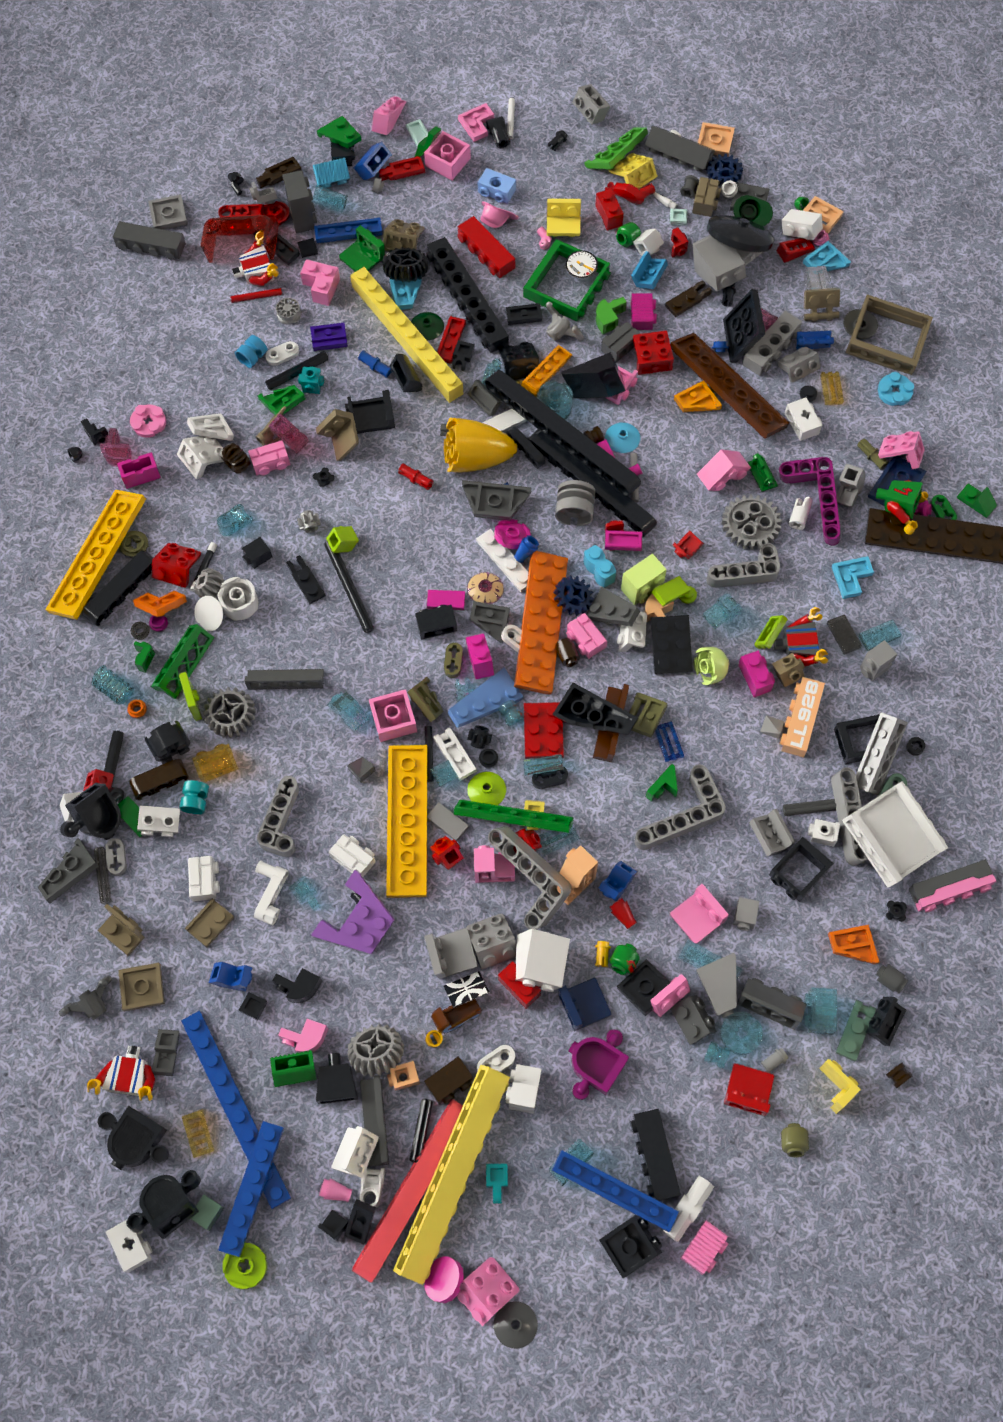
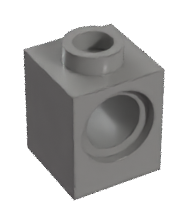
[733,897,759,931]

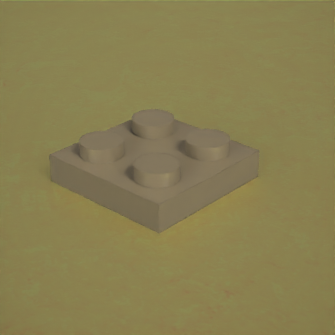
[118,963,165,1012]

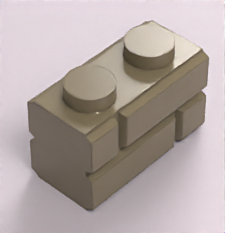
[692,177,721,217]

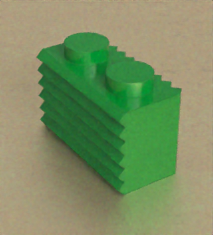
[270,1050,316,1087]

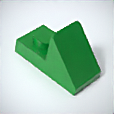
[957,483,997,518]
[645,764,678,802]

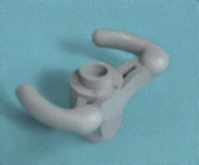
[546,302,584,342]

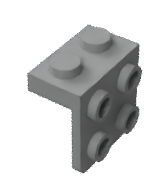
[466,914,516,970]

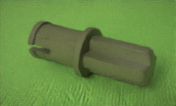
[857,439,889,470]

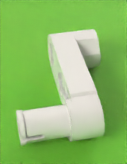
[254,861,289,926]

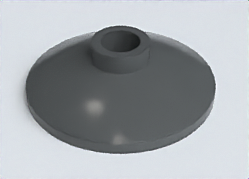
[843,309,878,339]
[493,1301,538,1349]

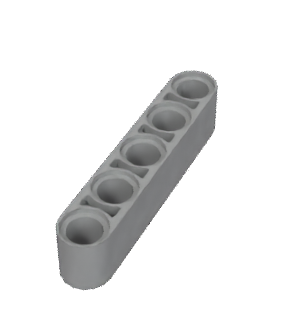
[831,767,868,866]

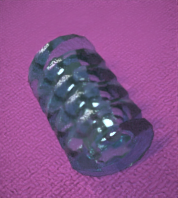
[92,665,134,705]

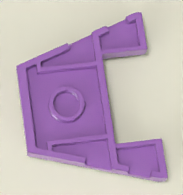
[311,869,395,954]

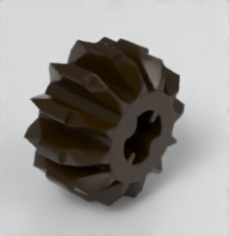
[220,443,250,474]

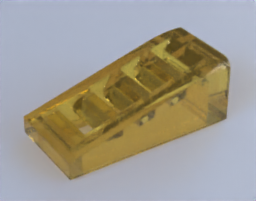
[182,1109,214,1158]

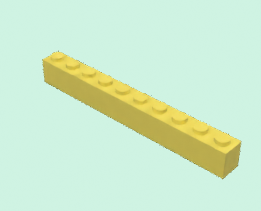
[350,267,464,403]
[393,1065,510,1285]

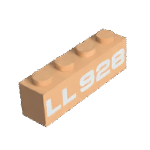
[780,677,825,758]

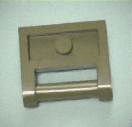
[629,693,668,738]

